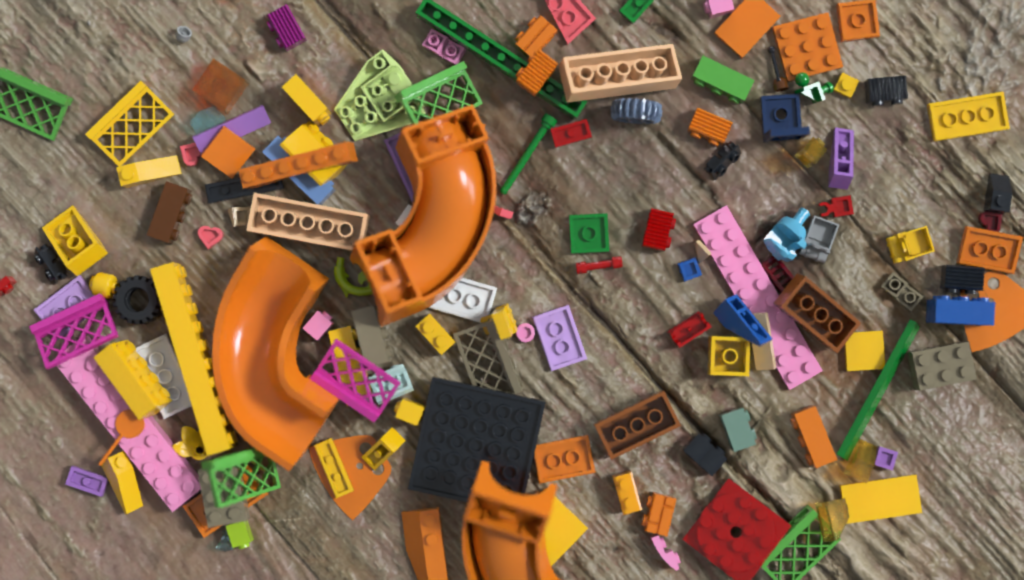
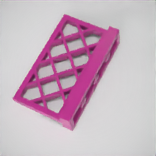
[29,293,119,370]
[310,339,401,423]

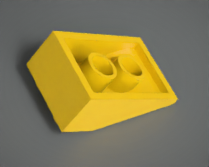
[42,205,108,276]

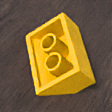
[280,121,348,186]

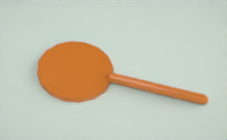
[98,409,145,466]

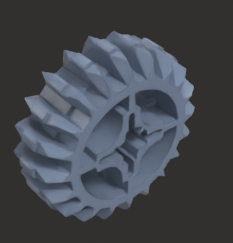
[610,98,663,124]

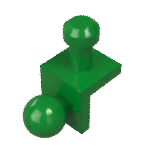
[794,72,834,104]

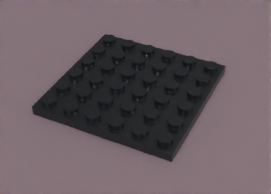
[408,376,546,502]

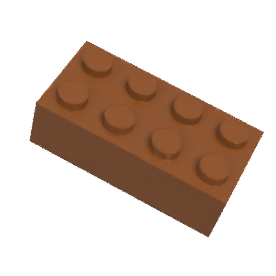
[773,273,861,353]
[593,390,681,460]

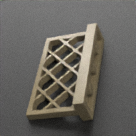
[453,318,524,394]

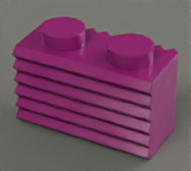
[266,4,307,51]

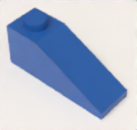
[713,294,772,346]

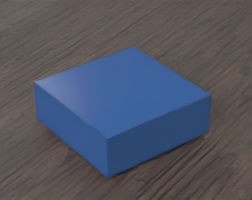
[677,257,702,282]

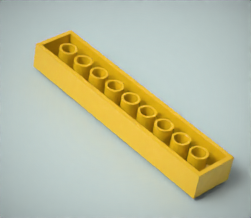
[150,262,238,456]

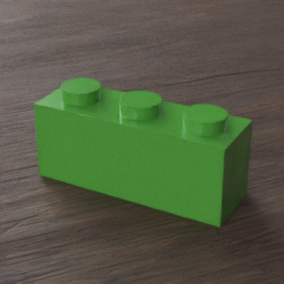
[691,56,755,104]

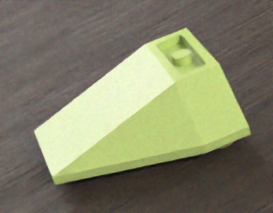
[334,50,425,141]

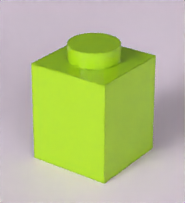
[225,520,254,550]

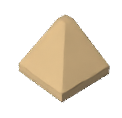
[228,207,251,227]
[694,240,711,263]

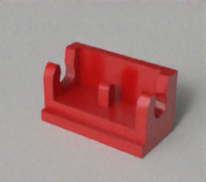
[667,311,712,348]

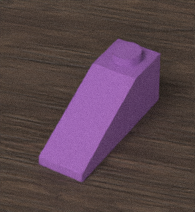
[828,128,854,190]

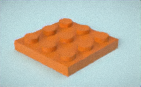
[772,12,843,82]

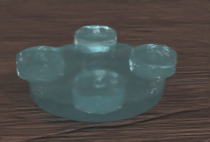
[190,106,226,134]

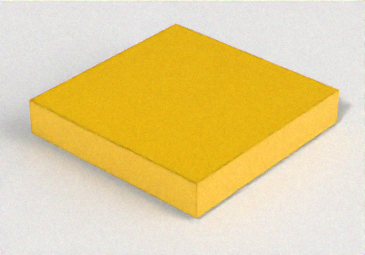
[844,331,885,371]

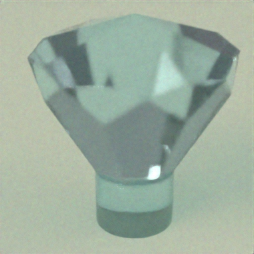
[216,530,235,552]

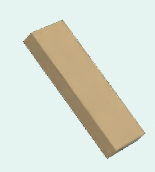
[752,312,776,370]

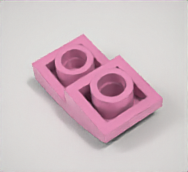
[422,29,466,65]
[650,534,681,570]

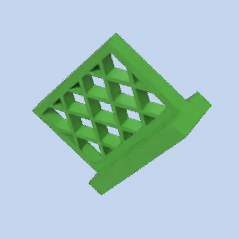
[394,61,483,125]
[0,67,73,141]
[201,447,281,508]
[761,505,841,580]

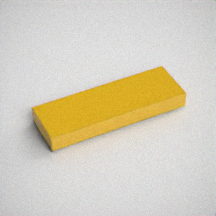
[313,438,354,498]

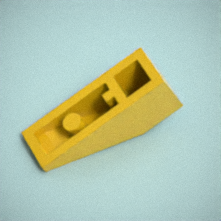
[116,155,182,188]
[102,451,143,515]

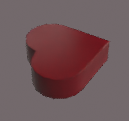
[978,211,1003,232]

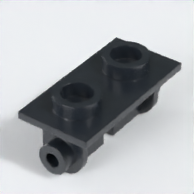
[704,141,741,180]
[34,244,68,285]

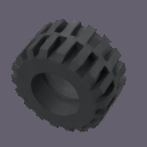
[113,276,162,324]

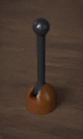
[768,46,789,92]

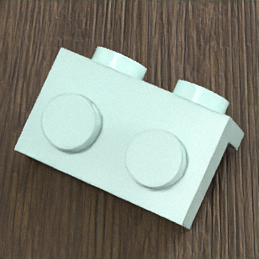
[368,364,414,405]

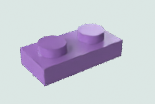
[65,465,109,497]

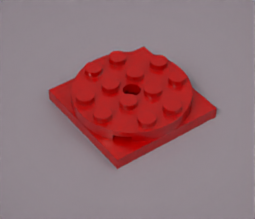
[682,478,792,580]

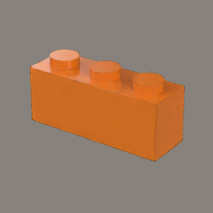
[790,405,838,468]

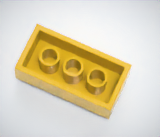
[93,340,173,420]

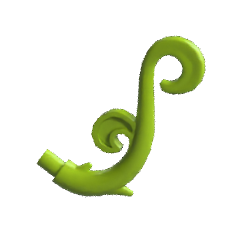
[334,257,373,298]

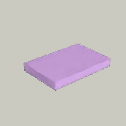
[34,275,94,340]
[532,305,587,371]

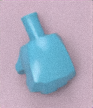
[763,207,810,262]

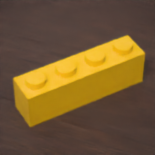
[328,326,372,406]

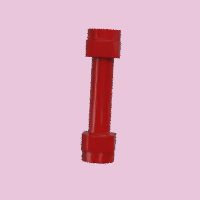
[576,256,623,274]

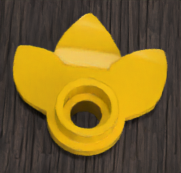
[172,426,207,461]

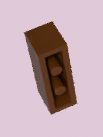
[147,181,192,244]

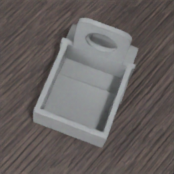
[799,215,839,263]

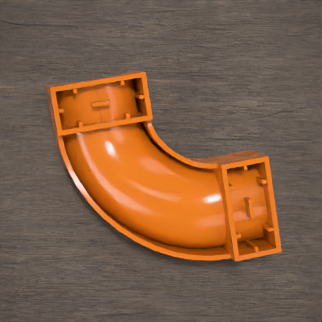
[350,105,496,327]
[212,236,340,471]
[462,461,560,580]

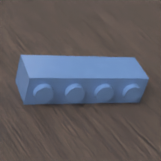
[262,136,335,205]

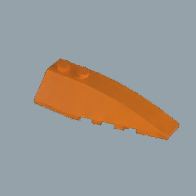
[401,507,449,580]

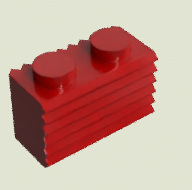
[641,208,676,252]

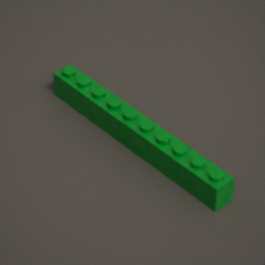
[415,0,587,121]

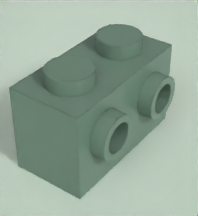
[719,407,757,452]

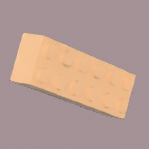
[558,44,682,103]
[246,193,370,251]

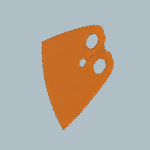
[960,270,1024,352]
[309,435,391,520]

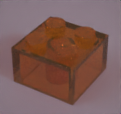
[192,58,249,115]

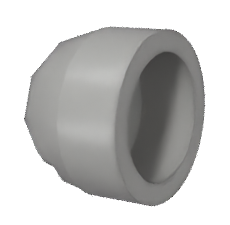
[175,26,192,43]

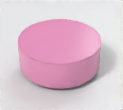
[516,323,535,342]

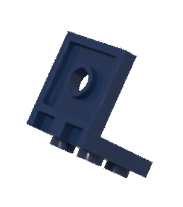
[760,94,810,143]

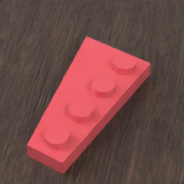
[545,0,596,44]

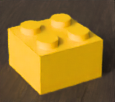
[707,336,750,376]

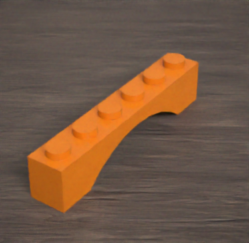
[238,142,358,189]

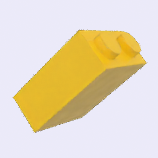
[282,74,332,126]

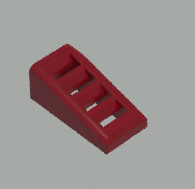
[761,256,794,294]

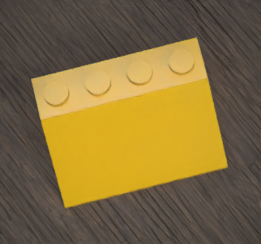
[544,488,588,566]

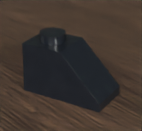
[983,173,1012,214]

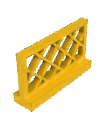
[85,81,175,167]

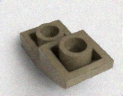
[881,272,923,312]

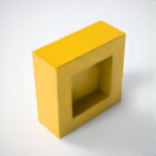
[833,72,859,99]

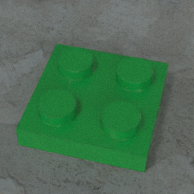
[569,213,609,254]

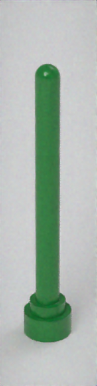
[500,113,558,195]

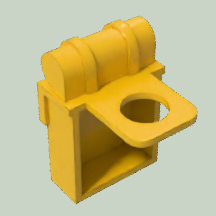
[886,226,935,264]
[480,303,518,340]

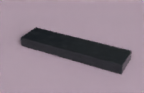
[205,178,284,204]

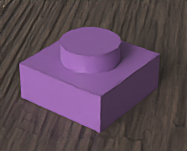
[873,446,898,470]

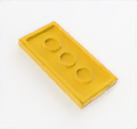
[927,92,1010,142]
[839,474,922,524]

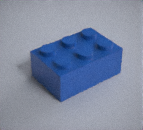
[926,295,995,326]

